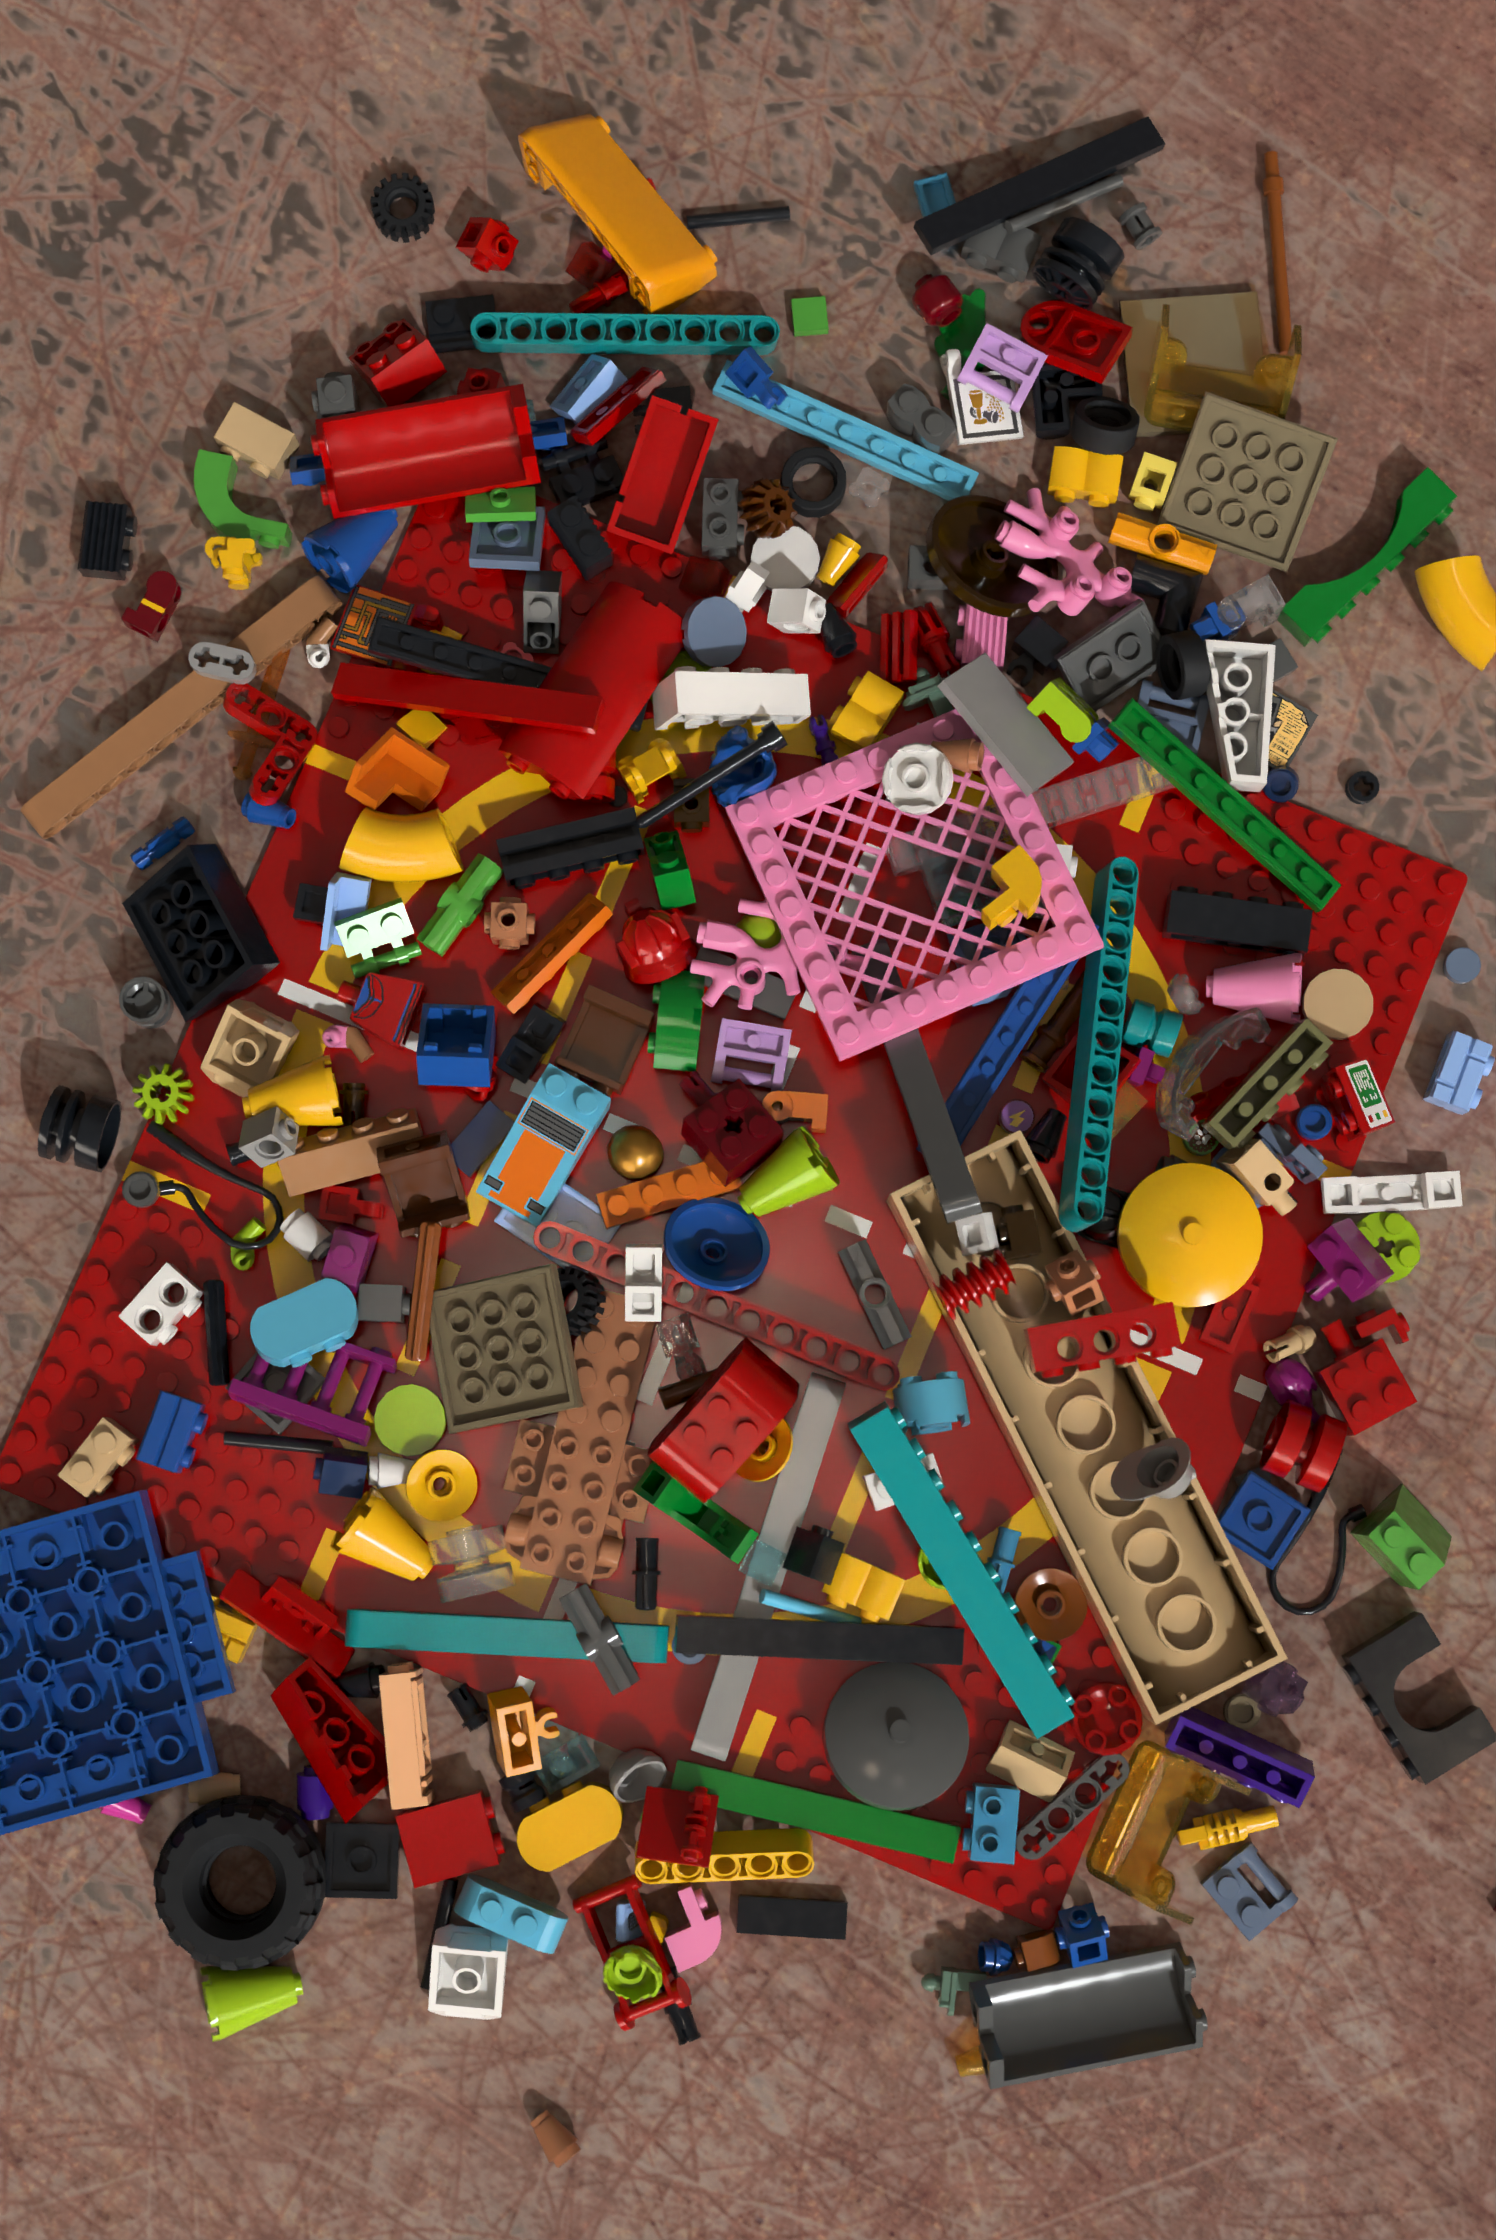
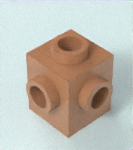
[484,897,535,950]
[1045,1249,1104,1317]

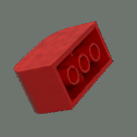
[647,1337,799,1503]

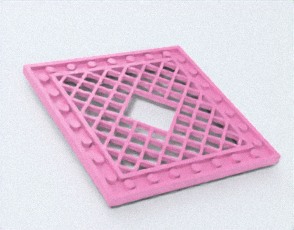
[725,709,1104,1062]

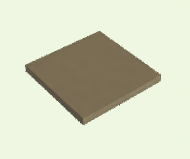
[1119,291,1269,438]
[1156,392,1338,572]
[430,1264,583,1434]

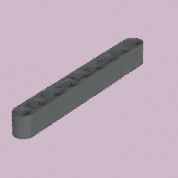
[851,937,982,1224]

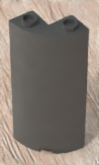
[969,1942,1208,2089]

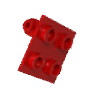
[636,1786,719,1868]

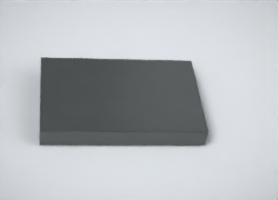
[1053,599,1162,712]

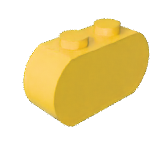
[517,1780,623,1872]

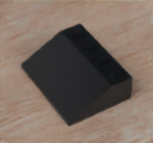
[122,844,280,1022]

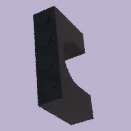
[1342,1611,1496,1785]

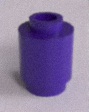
[297,1765,334,1820]

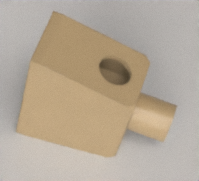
[1216,1139,1298,1216]

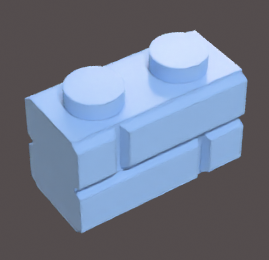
[1423,1031,1495,1115]

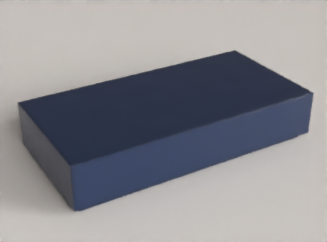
[451,1100,514,1178]

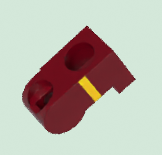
[121,571,182,642]

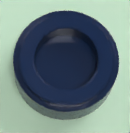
[1263,765,1299,802]

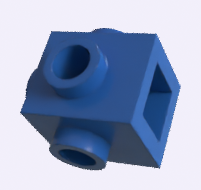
[1054,1902,1110,1968]

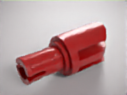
[903,601,961,678]

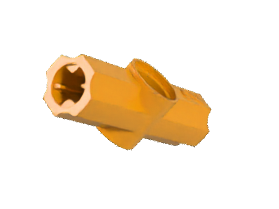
[1108,512,1217,576]

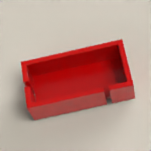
[606,395,719,555]

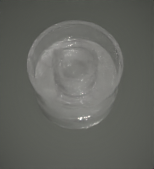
[427,1524,516,1603]

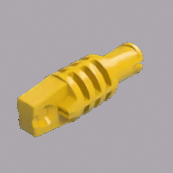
[1176,1805,1279,1850]

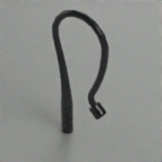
[146,1120,284,1250]
[1269,1449,1367,1615]

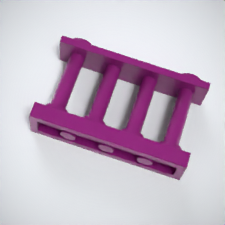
[228,1342,397,1447]

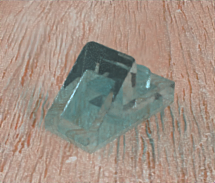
[535,1733,601,1795]

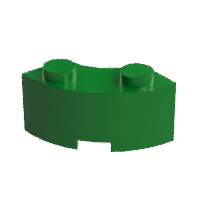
[648,971,705,1072]

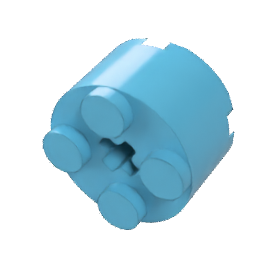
[893,1371,971,1435]

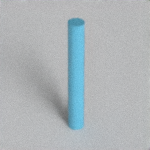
[759,1589,862,1623]

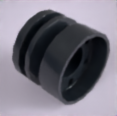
[1032,217,1124,310]
[38,1085,122,1173]

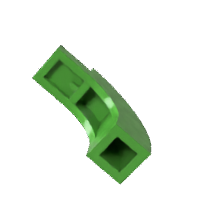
[194,449,293,549]

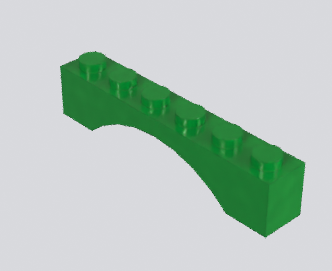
[1275,467,1457,647]

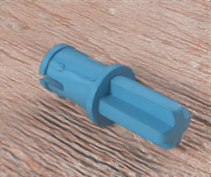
[987,1526,1021,1595]

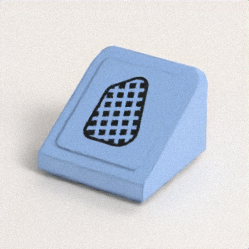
[616,1899,646,1942]

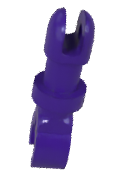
[809,714,838,766]

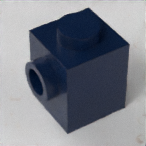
[313,1446,368,1499]

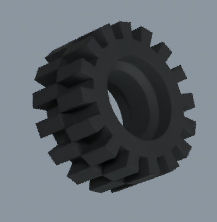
[371,173,435,243]
[558,1267,606,1336]

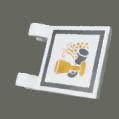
[940,349,1024,445]

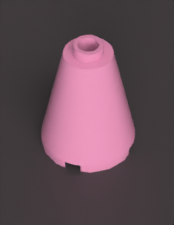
[1206,953,1302,1024]

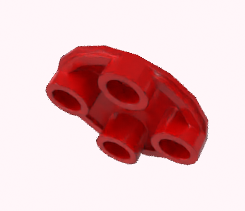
[1071,1683,1143,1756]

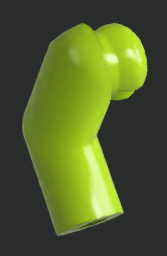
[231,1217,266,1271]

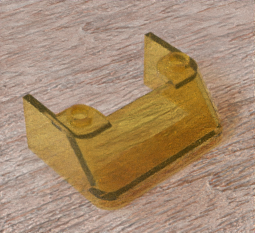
[1144,304,1302,432]
[1086,1740,1252,1925]

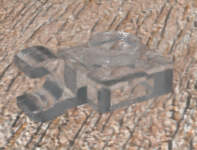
[655,1313,706,1380]

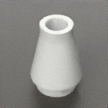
[368,1453,416,1489]

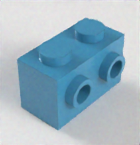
[962,1782,1020,1864]

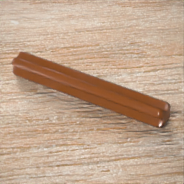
[405,1221,442,1362]

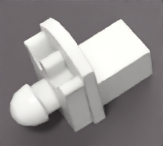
[725,561,770,613]

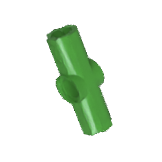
[417,853,504,957]

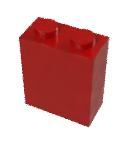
[395,1789,506,1889]

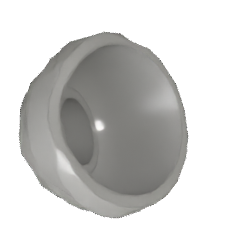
[609,1748,667,1803]

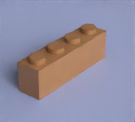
[278,1108,424,1197]

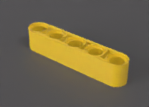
[635,1828,814,1884]

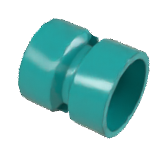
[1122,999,1183,1058]

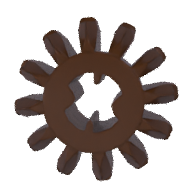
[737,478,798,539]

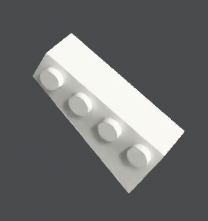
[1203,639,1276,792]
[652,666,811,730]

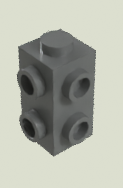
[311,372,361,419]
[702,478,744,561]

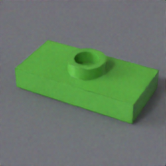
[465,487,536,523]

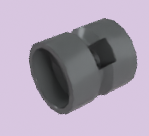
[119,976,174,1029]

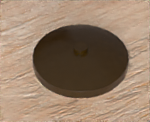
[926,495,1058,618]

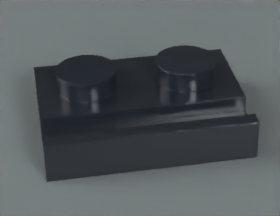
[425,294,496,354]

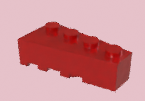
[270,1657,389,1824]

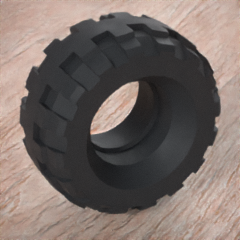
[153,1794,327,1971]

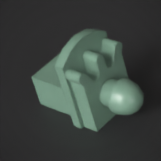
[902,668,953,718]
[921,1966,987,2016]

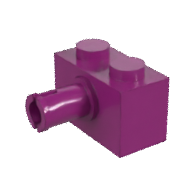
[1304,1218,1394,1303]

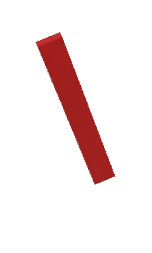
[331,662,605,734]

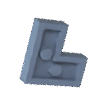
[1253,1123,1328,1184]

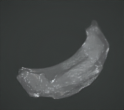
[1155,1007,1271,1142]

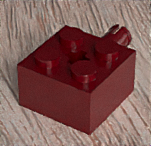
[679,1071,784,1187]

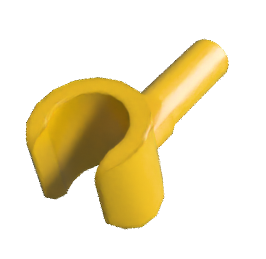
[650,1911,669,1946]

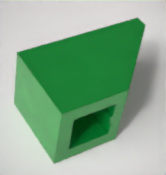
[643,830,696,910]

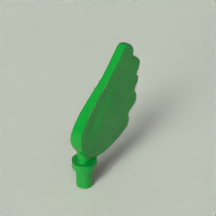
[934,288,986,401]

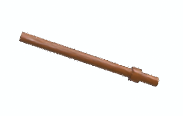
[1262,151,1293,355]

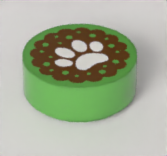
[1182,1119,1219,1156]

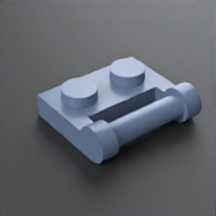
[1137,679,1209,755]
[1200,1841,1298,1942]

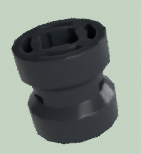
[499,1771,547,1813]

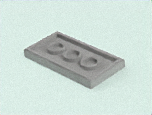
[937,653,1074,797]

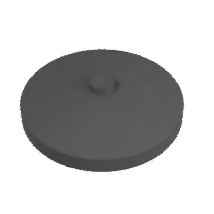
[823,1662,969,1810]

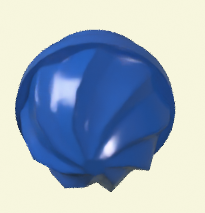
[978,1938,1014,1976]

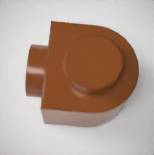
[1012,1929,1061,1972]

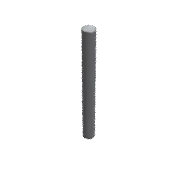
[1005,173,1124,234]

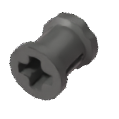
[1118,202,1162,250]

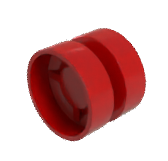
[1260,1399,1347,1493]

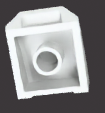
[428,1923,509,2020]

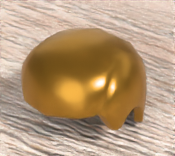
[607,1125,663,1179]

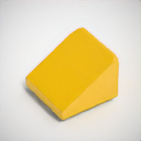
[396,709,447,749]

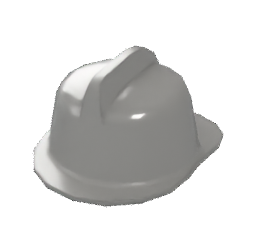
[1111,1438,1197,1501]

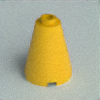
[242,1055,344,1126]
[330,1487,435,1581]

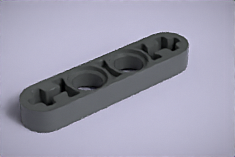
[1016,1754,1130,1860]

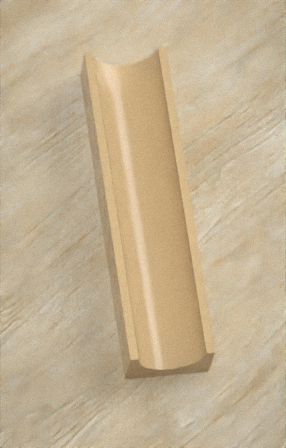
[886,1130,1288,1725]

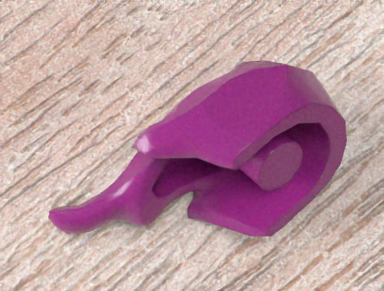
[1265,1357,1320,1424]

